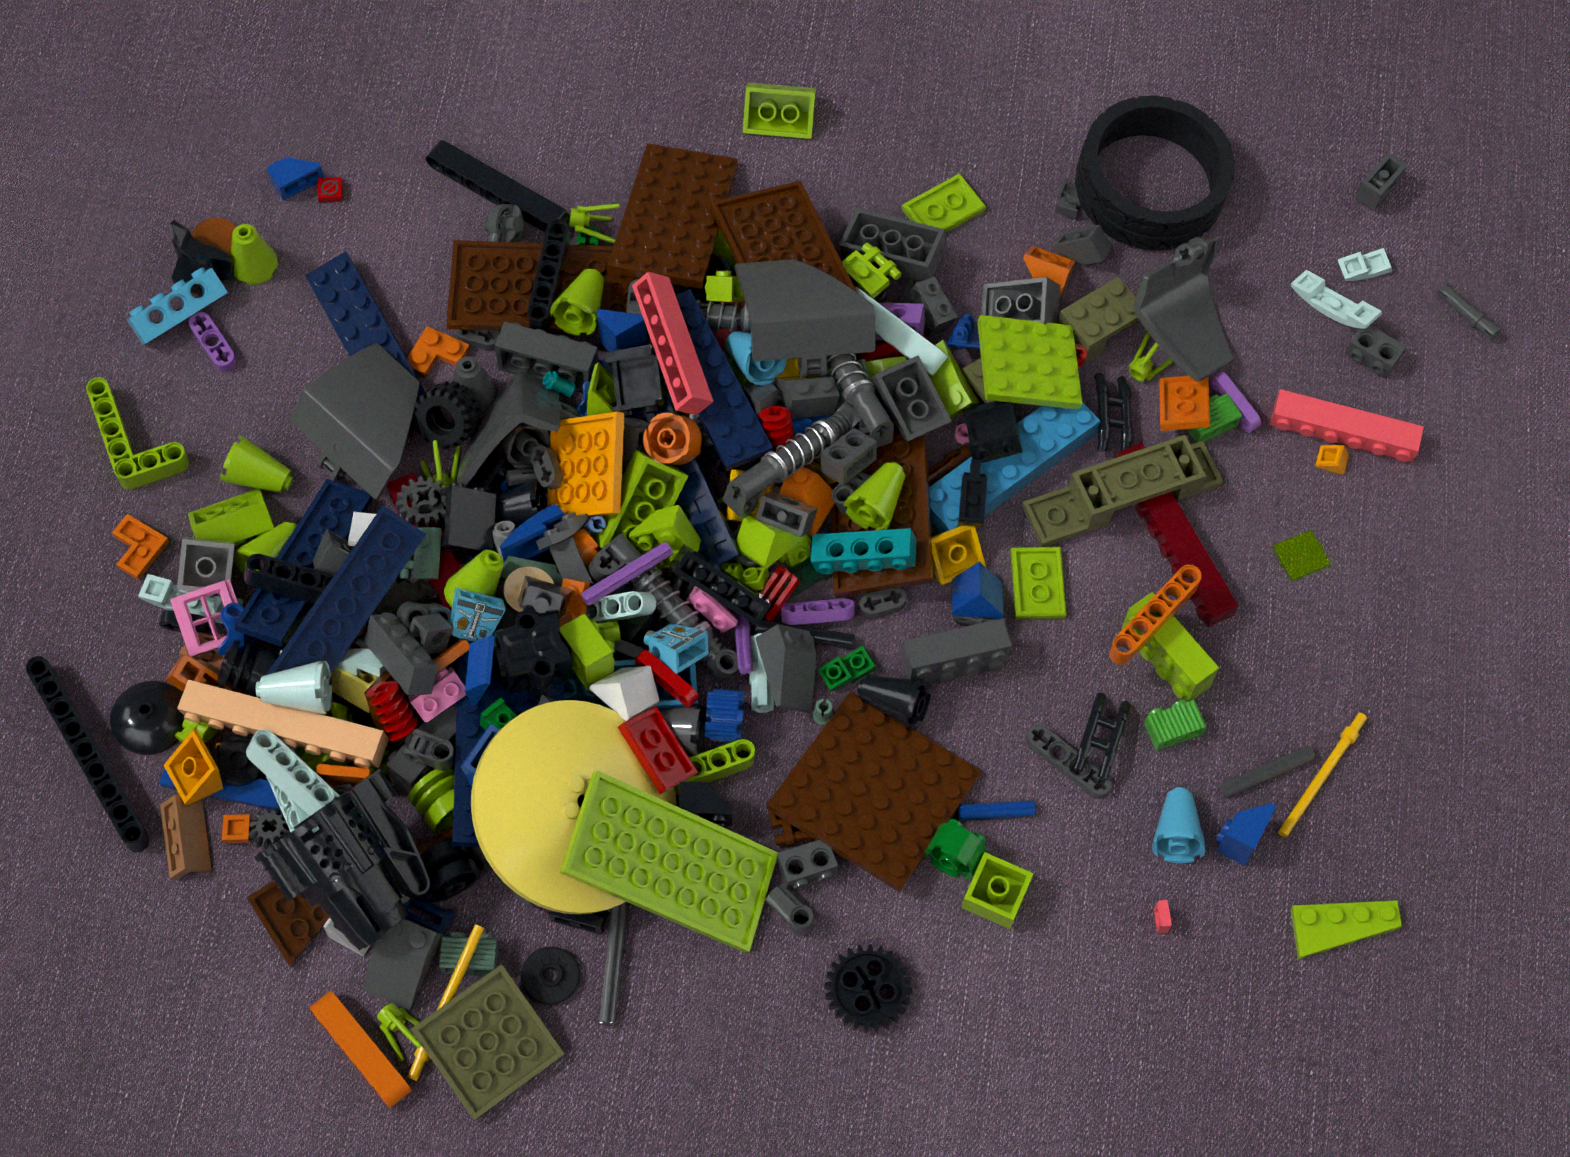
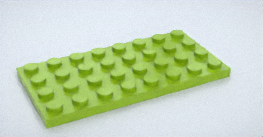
[560,771,779,953]

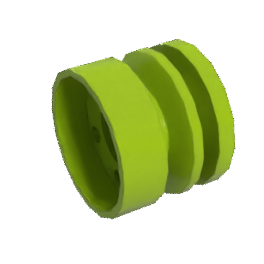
[407,767,455,835]

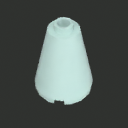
[256,661,332,714]

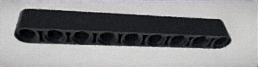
[25,656,150,852]

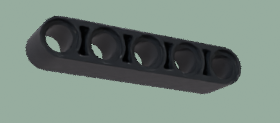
[527,219,570,331]
[244,554,334,604]

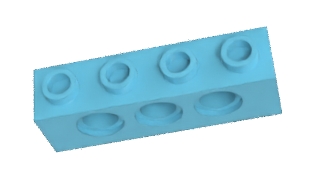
[126,267,228,344]

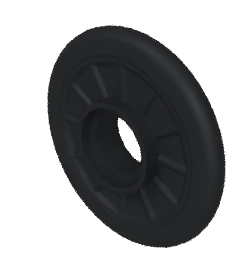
[521,947,580,1005]

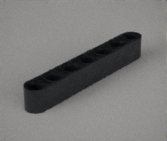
[425,140,570,236]

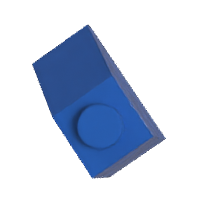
[266,157,324,201]

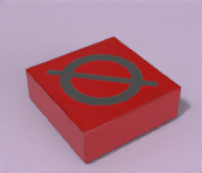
[318,177,343,203]

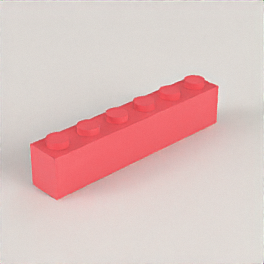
[632,272,714,415]
[1270,389,1424,463]

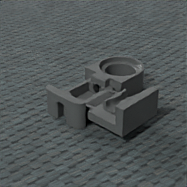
[1055,178,1082,219]

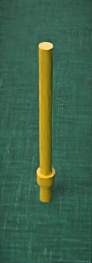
[1278,712,1367,838]
[407,924,485,1081]

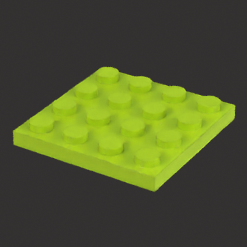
[977,315,1083,410]

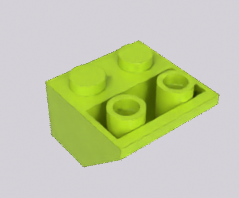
[629,505,701,569]

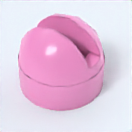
[955,424,970,445]

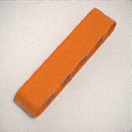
[1109,565,1201,665]
[308,990,412,1109]

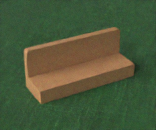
[160,795,212,879]

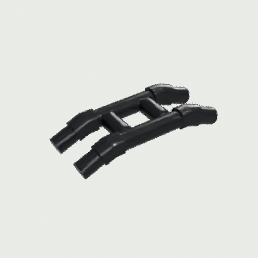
[1094,373,1133,452]
[1073,693,1131,780]

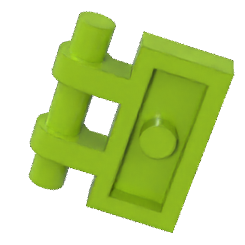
[842,242,902,299]

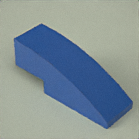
[500,504,565,562]

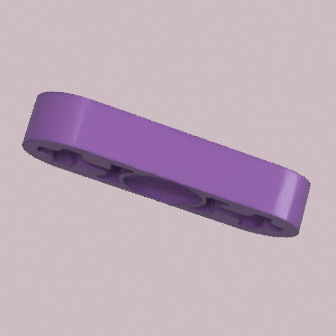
[189,312,236,372]
[1209,371,1261,433]
[781,598,855,625]

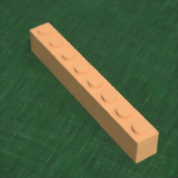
[177,680,389,769]

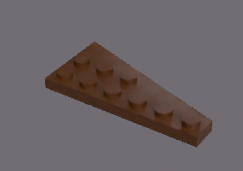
[246,853,341,966]

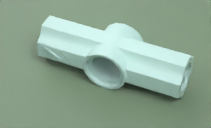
[749,633,774,713]

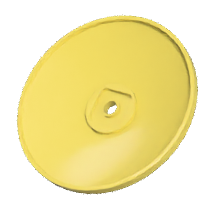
[471,700,677,914]

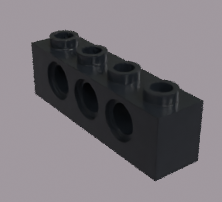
[670,544,771,626]

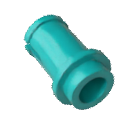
[542,371,575,397]

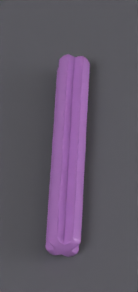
[581,542,673,605]

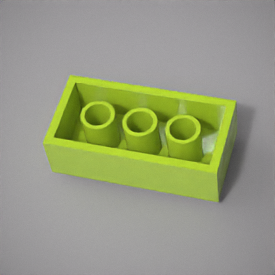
[593,450,688,549]
[1122,592,1219,702]

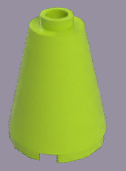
[230,224,278,285]
[550,269,604,336]
[220,435,294,493]
[844,462,905,531]
[233,522,297,575]
[444,550,504,607]

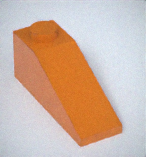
[165,654,244,694]

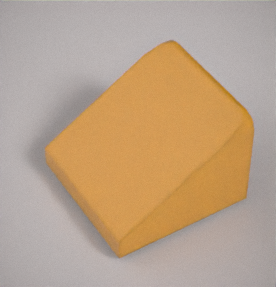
[1315,445,1349,474]

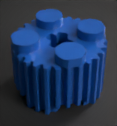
[704,689,744,742]

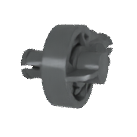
[484,204,524,242]

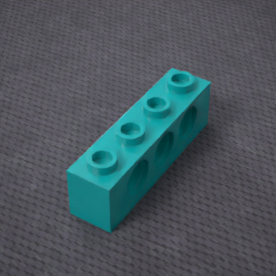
[811,528,917,574]

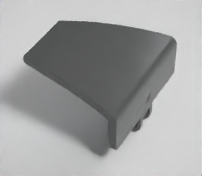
[1133,237,1233,382]
[735,259,875,378]
[289,343,420,499]
[457,372,579,486]

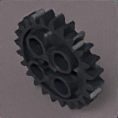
[824,944,912,1033]

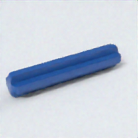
[958,800,1036,820]

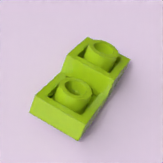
[720,562,770,590]

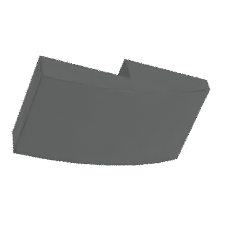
[536,512,588,550]
[549,536,594,587]

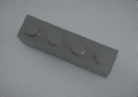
[364,613,438,695]

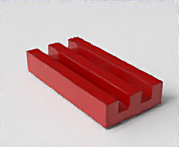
[760,565,801,621]

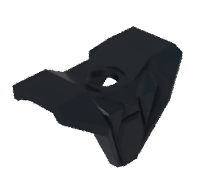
[170,220,234,286]

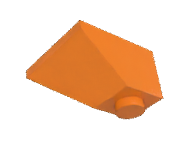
[1023,245,1076,296]
[779,466,835,536]

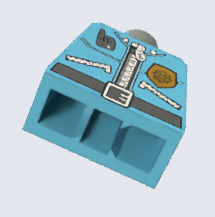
[450,587,505,644]
[644,624,709,673]

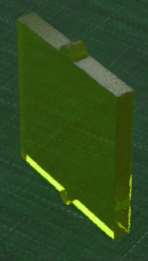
[1272,530,1331,581]

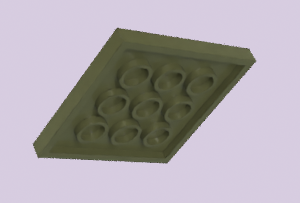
[410,964,564,1120]

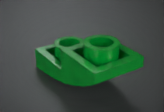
[817,646,877,691]

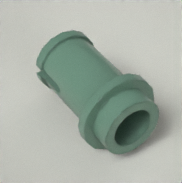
[813,699,833,725]

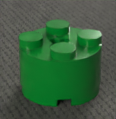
[925,819,986,880]

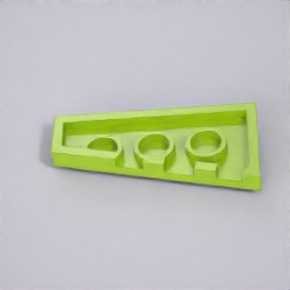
[1291,900,1402,960]

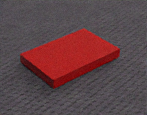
[618,706,698,794]

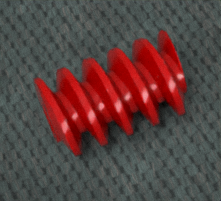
[759,406,794,453]
[366,681,418,741]

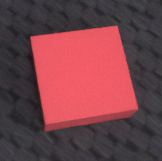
[1153,900,1172,934]

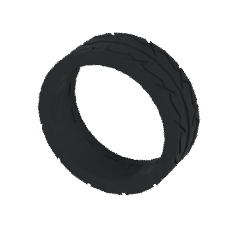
[1075,95,1235,251]

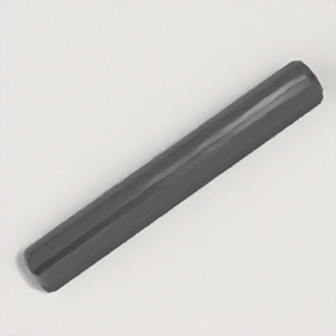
[1221,746,1315,798]

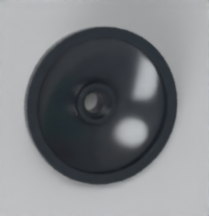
[110,681,184,755]

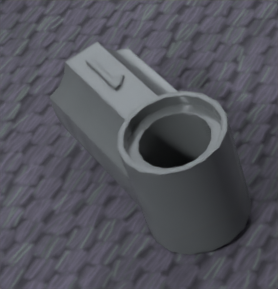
[765,884,813,936]

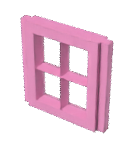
[170,579,238,657]

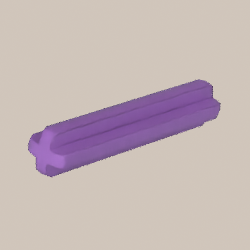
[735,615,753,675]

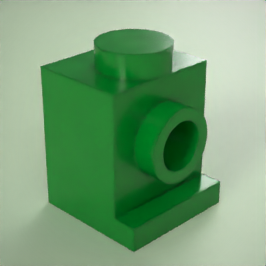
[480,698,517,730]

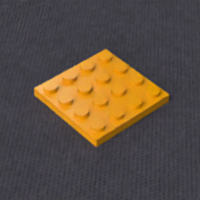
[547,411,624,517]

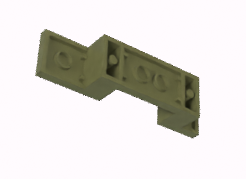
[962,277,1139,407]
[1022,435,1223,547]

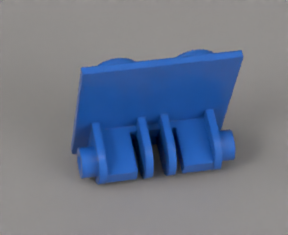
[947,314,980,350]

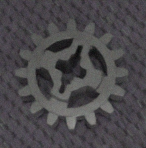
[396,476,447,528]

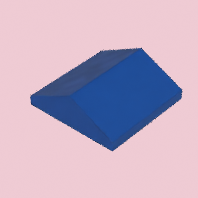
[465,636,495,706]

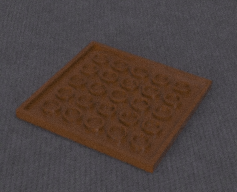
[766,691,982,893]

